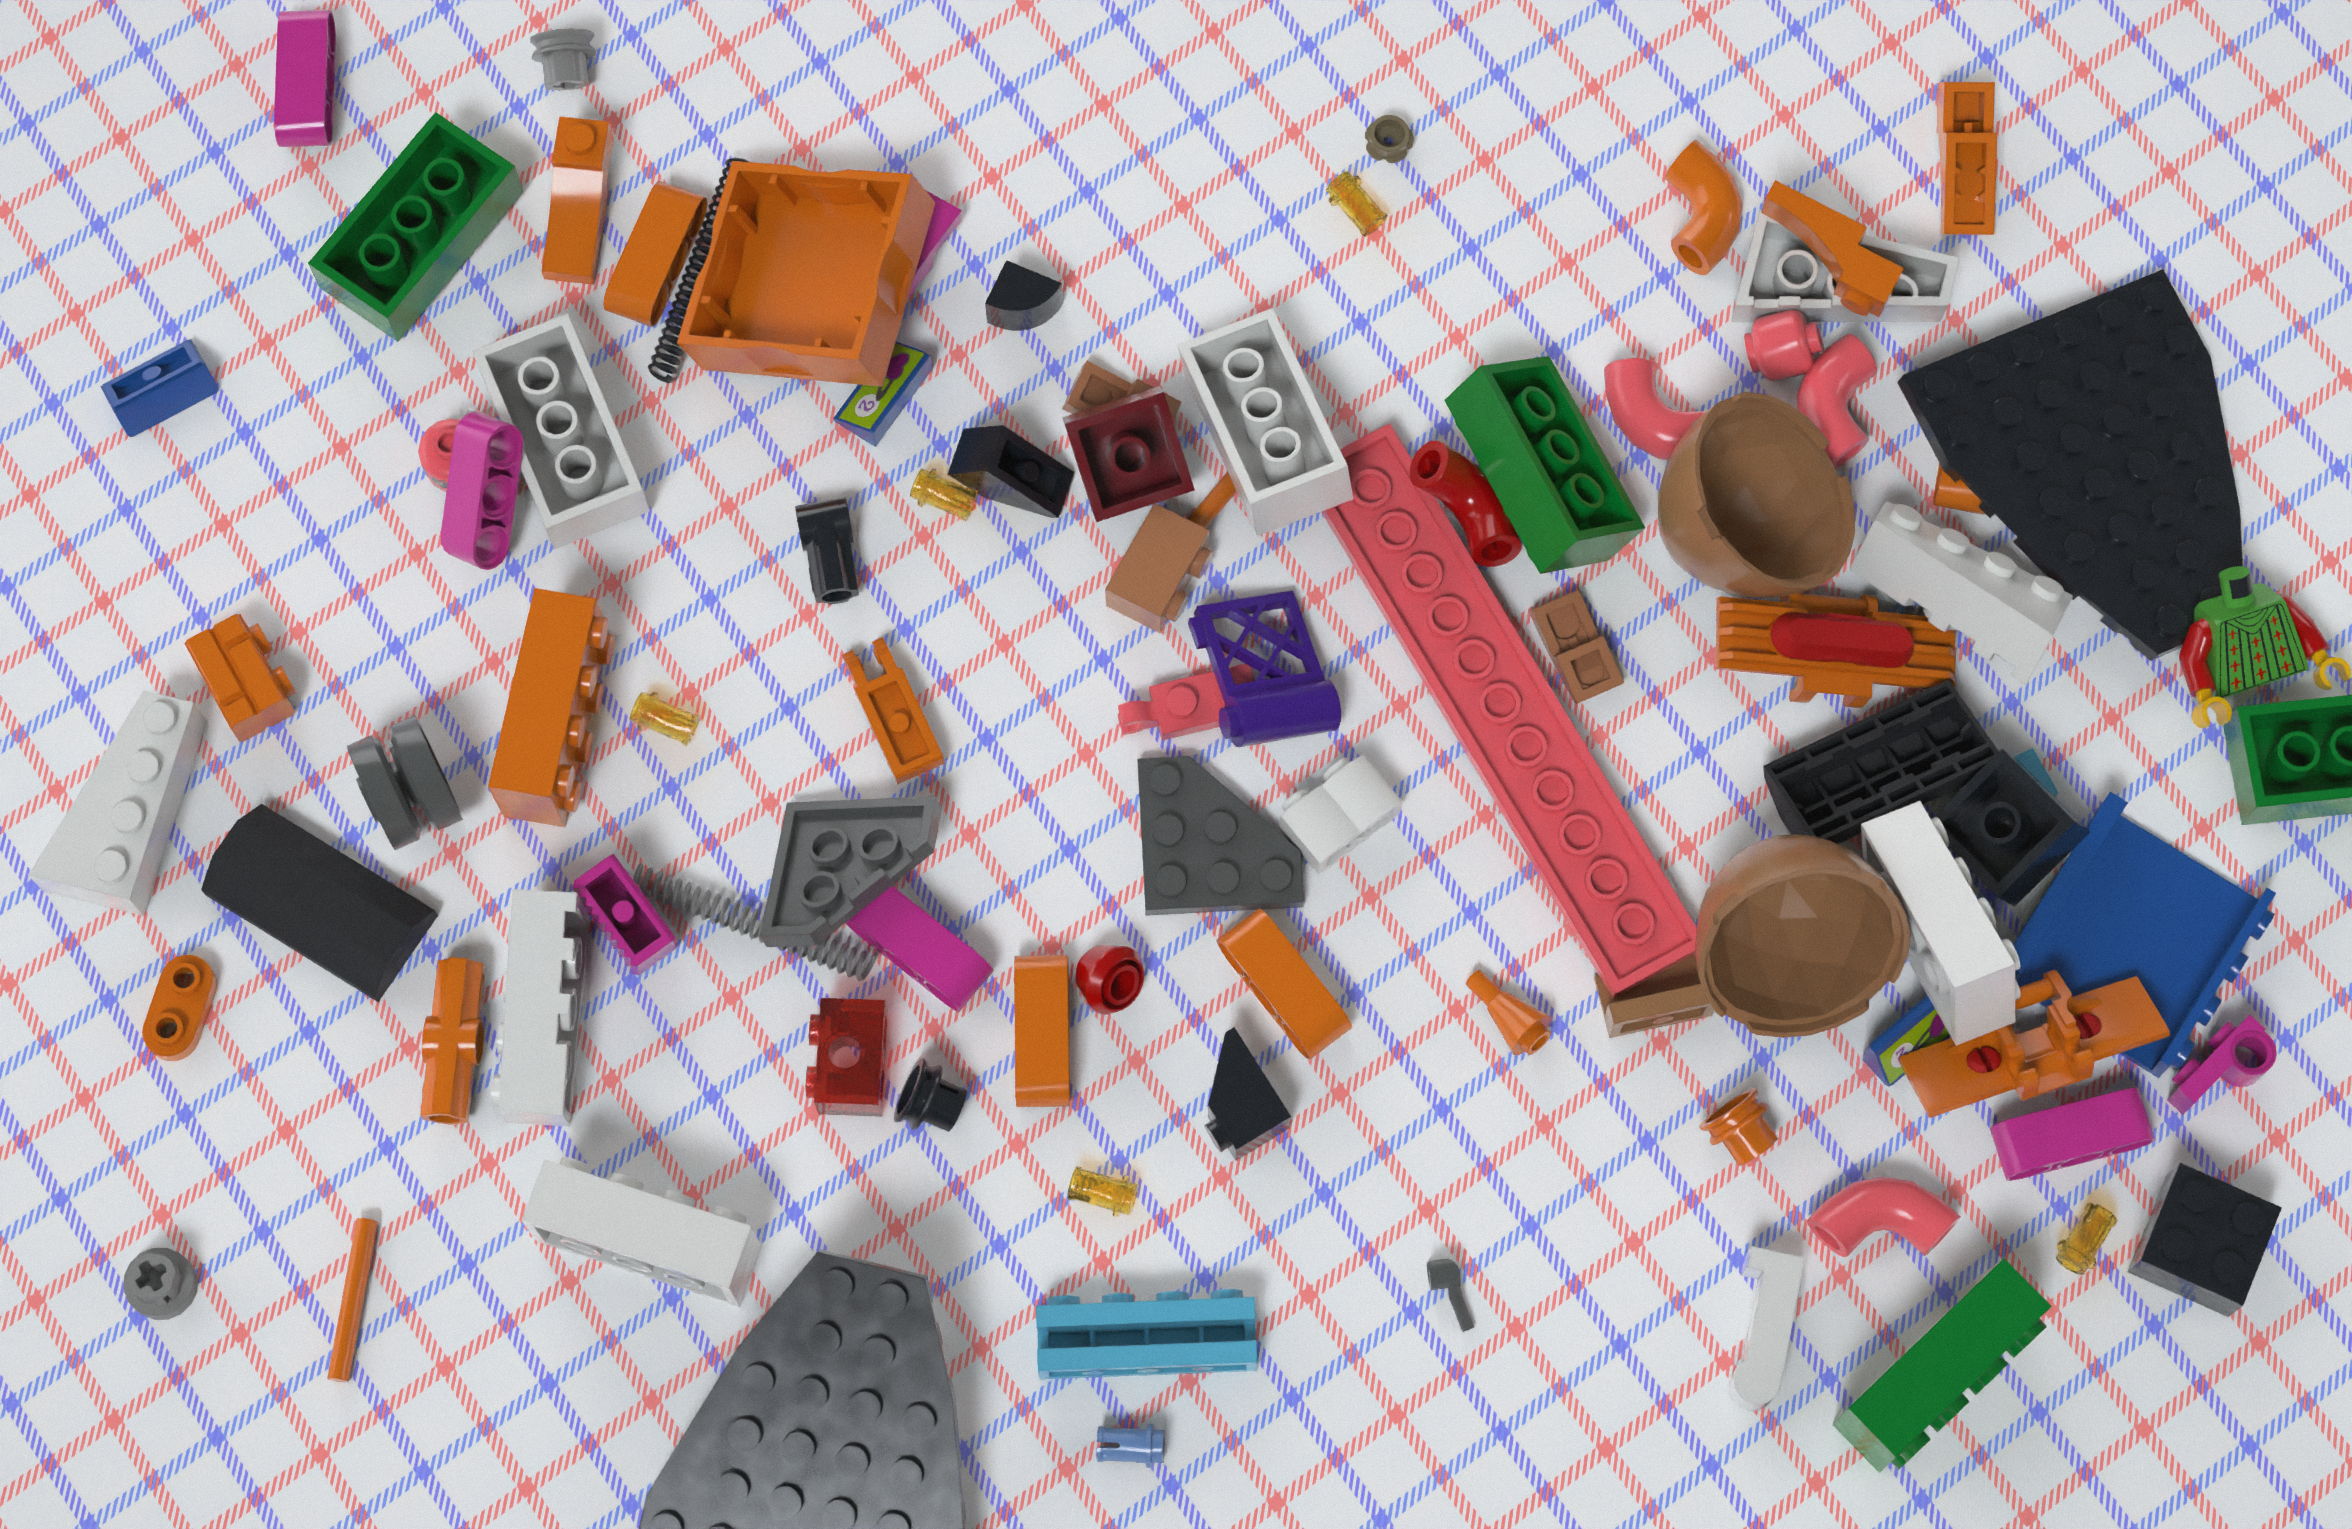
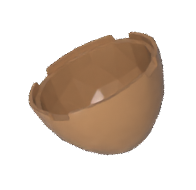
[1658,392,1855,598]
[1695,834,1911,1038]

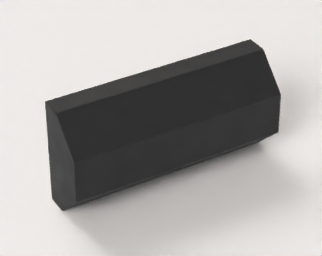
[1763,680,1999,844]
[201,804,438,1002]

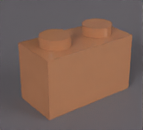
[1105,503,1213,633]

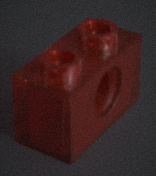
[805,998,888,1117]

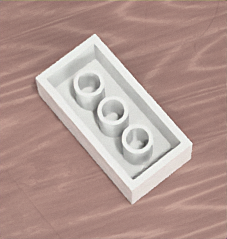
[1177,308,1353,536]
[472,313,650,550]
[1861,801,2021,1046]
[521,1157,761,1308]

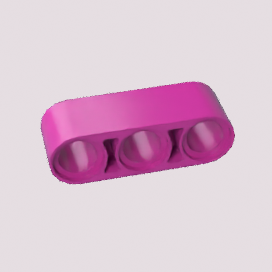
[274,10,336,147]
[441,411,523,570]
[846,886,994,1012]
[1990,1088,2155,1181]

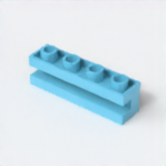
[1036,1289,1258,1380]

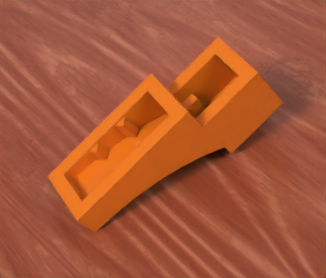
[1936,82,1997,235]
[541,116,614,285]
[1761,180,1904,317]

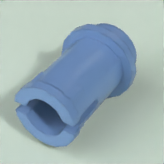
[1096,1424,1165,1468]

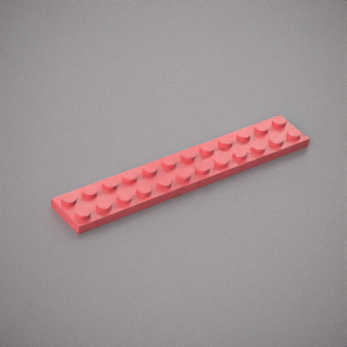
[1321,423,1697,999]

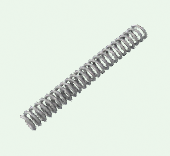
[633,863,876,982]

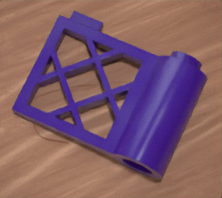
[1188,590,1341,747]

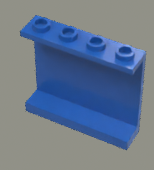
[2013,791,2276,1078]

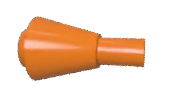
[1466,970,1552,1056]

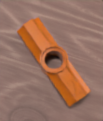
[420,957,486,1125]

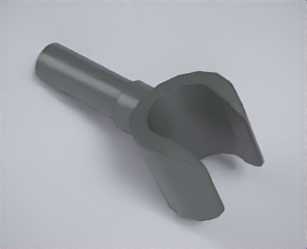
[1426,1259,1475,1332]

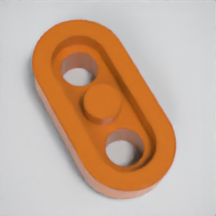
[142,955,217,1061]

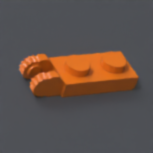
[842,637,945,785]

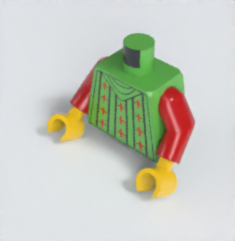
[2179,566,2351,729]

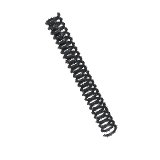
[647,157,750,383]

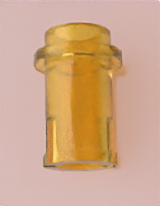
[1326,171,1388,237]
[910,468,979,522]
[629,691,700,746]
[1067,1166,1139,1218]
[2056,1202,2118,1275]

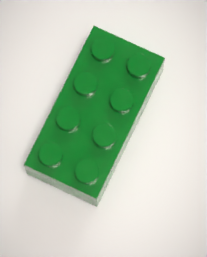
[308,112,524,342]
[1444,356,1645,574]
[2223,695,2352,825]
[1833,1258,2052,1473]

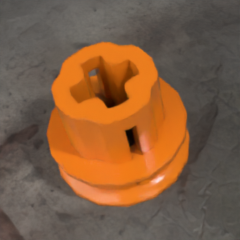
[1699,1088,1778,1166]

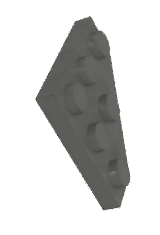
[1137,756,1304,916]
[760,796,942,947]

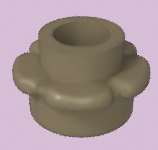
[1365,115,1414,163]

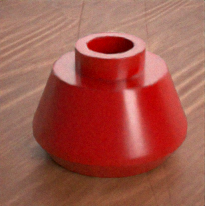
[1075,945,1144,1015]

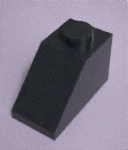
[947,425,1074,518]
[1204,1027,1291,1161]

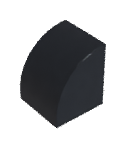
[985,260,1063,331]

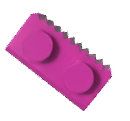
[573,854,678,975]

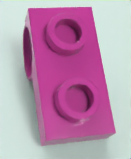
[2167,1015,2277,1115]

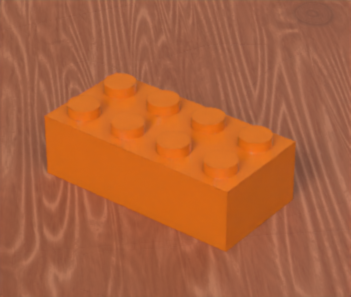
[488,588,615,827]

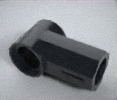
[795,497,859,605]

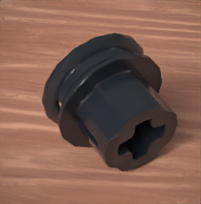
[893,1058,967,1132]

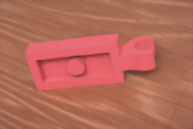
[1117,664,1255,741]

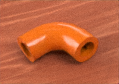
[1665,140,1743,275]

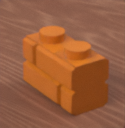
[184,614,296,742]

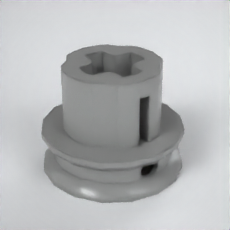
[530,28,596,91]
[123,1248,198,1320]

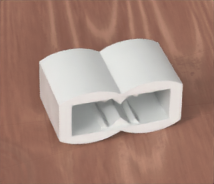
[1279,755,1402,874]

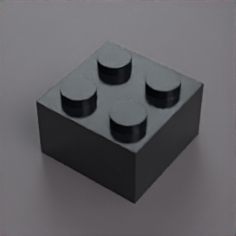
[1933,749,2090,907]
[2127,1163,2282,1317]

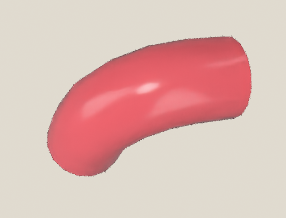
[1797,334,1877,470]
[1604,358,1706,460]
[1807,1176,1961,1257]

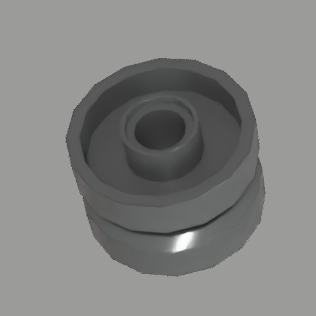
[347,715,464,851]

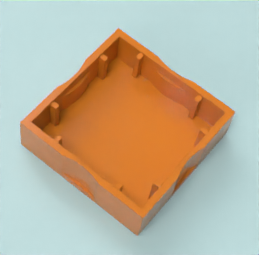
[677,161,935,387]

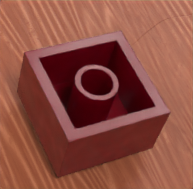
[1062,386,1195,522]

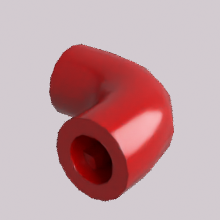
[1409,440,1522,567]

